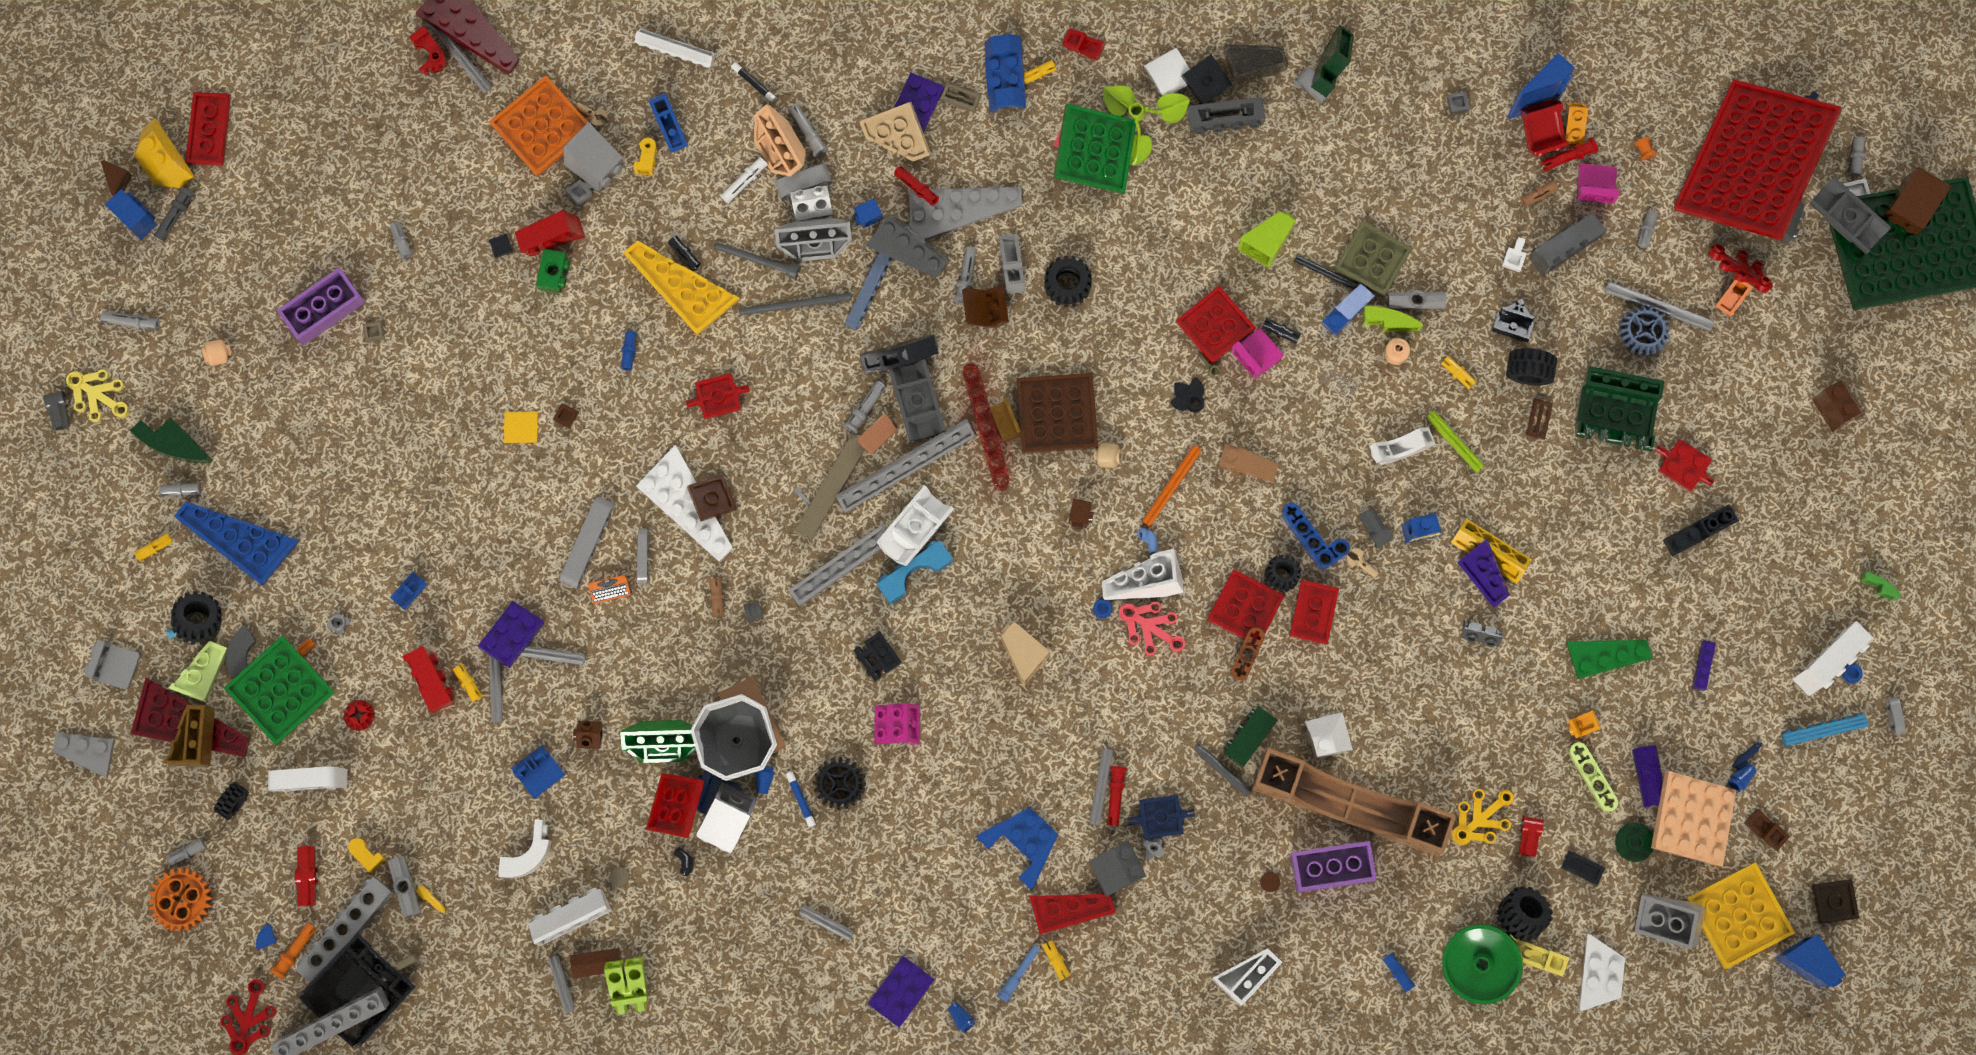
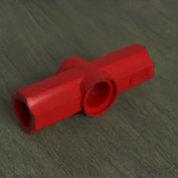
[295,846,318,906]

